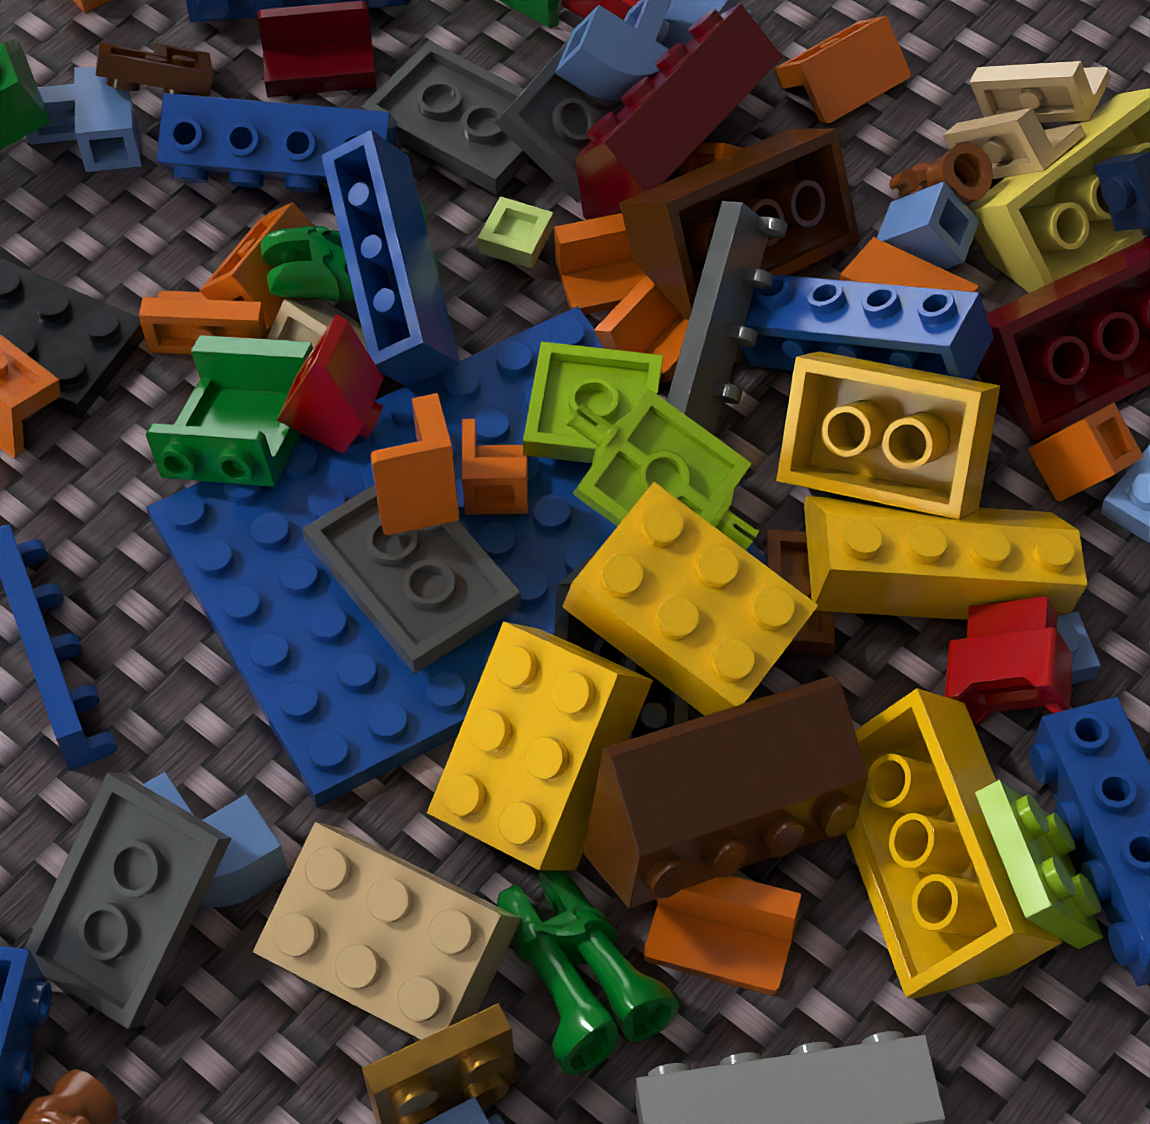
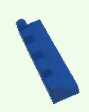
[0,524,117,771]

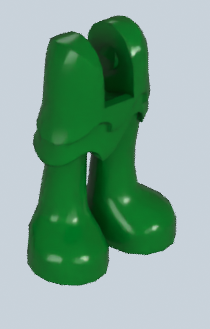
[261,201,439,303]
[497,870,680,1075]

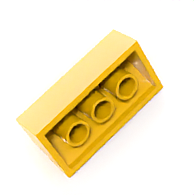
[804,496,1087,620]
[846,688,1062,999]

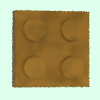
[362,1003,517,1124]

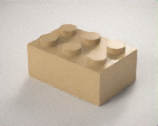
[253,822,521,1040]

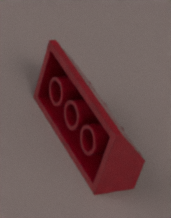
[575,3,783,220]
[977,237,1150,441]

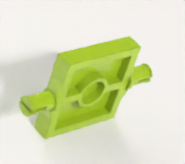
[567,388,759,550]

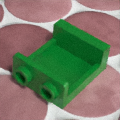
[146,335,313,487]

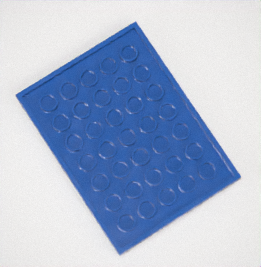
[146,306,765,808]

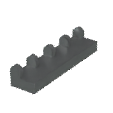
[667,201,788,446]

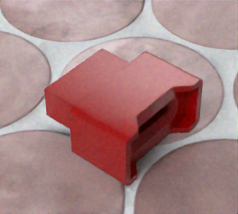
[945,596,1073,726]

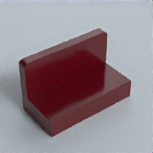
[257,1,376,97]

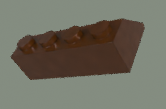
[619,129,860,320]
[583,675,868,908]

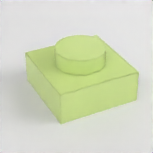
[478,197,554,269]

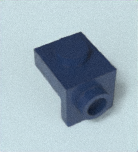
[1094,151,1150,236]

